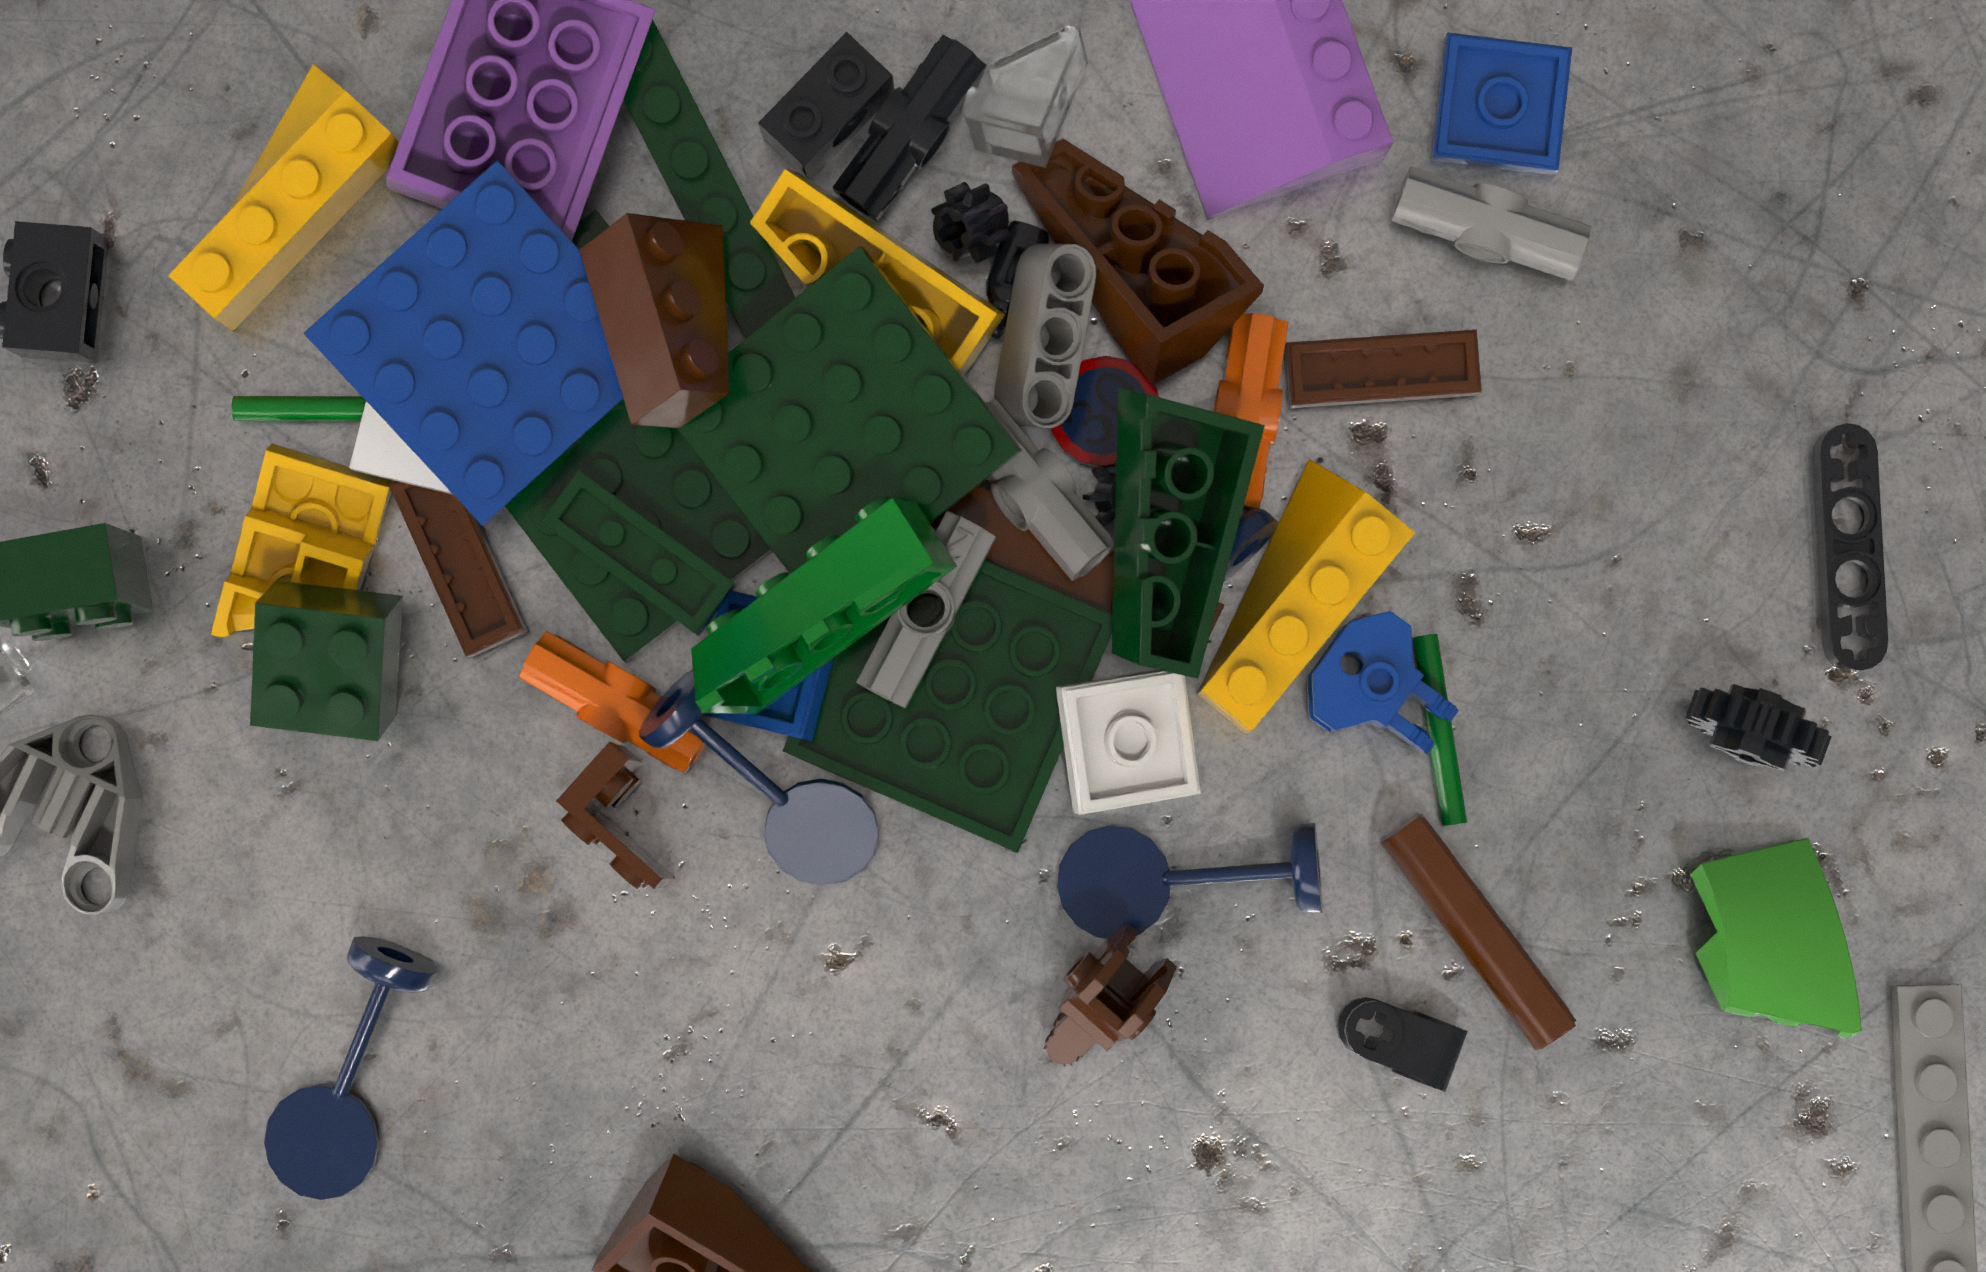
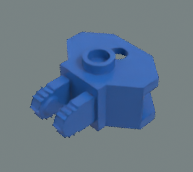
[1306,611,1459,755]

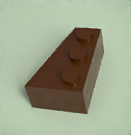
[579,213,729,428]

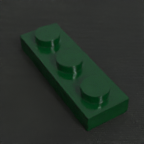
[540,470,737,636]

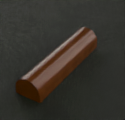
[1380,812,1576,1050]

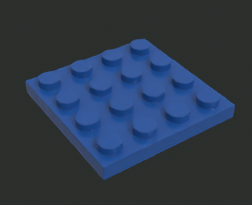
[303,161,624,526]

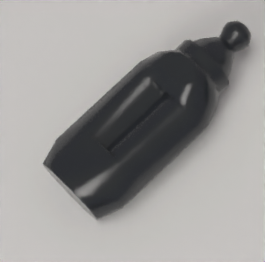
[986,220,1049,339]

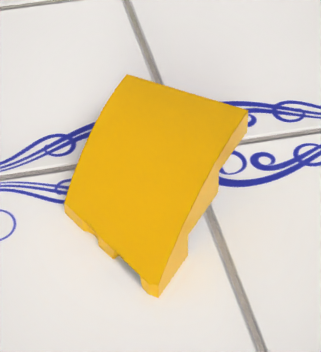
[211,443,394,637]

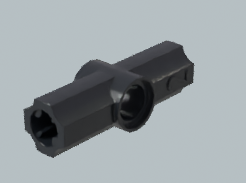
[833,35,987,222]

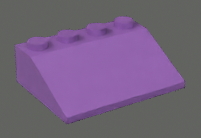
[386,0,656,242]
[1129,0,1393,220]

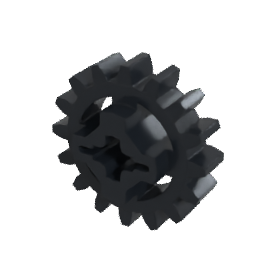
[1685,684,1832,772]

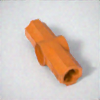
[1213,313,1289,511]
[518,631,713,774]

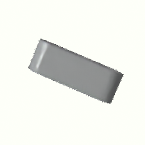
[994,244,1096,428]

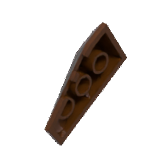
[1011,138,1264,385]
[592,1154,811,1272]

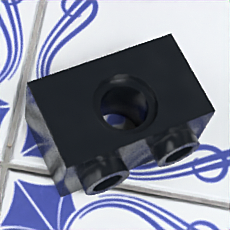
[758,31,895,180]
[0,221,109,363]

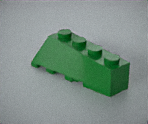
[691,497,957,714]

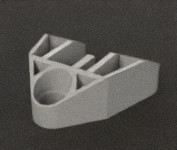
[0,714,143,915]

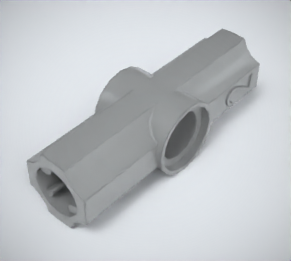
[1391,166,1592,281]
[985,398,1114,581]
[856,511,996,709]

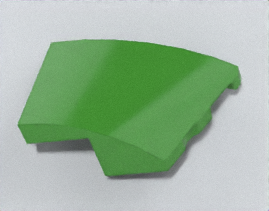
[1690,838,1862,1039]

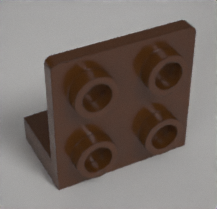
[556,742,675,890]

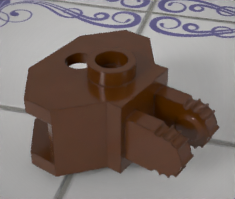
[1044,924,1177,1067]

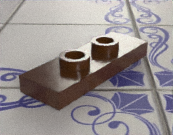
[1285,329,1482,408]
[389,481,527,658]

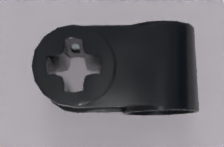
[1336,997,1468,1092]

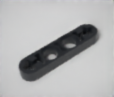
[1812,423,1888,672]

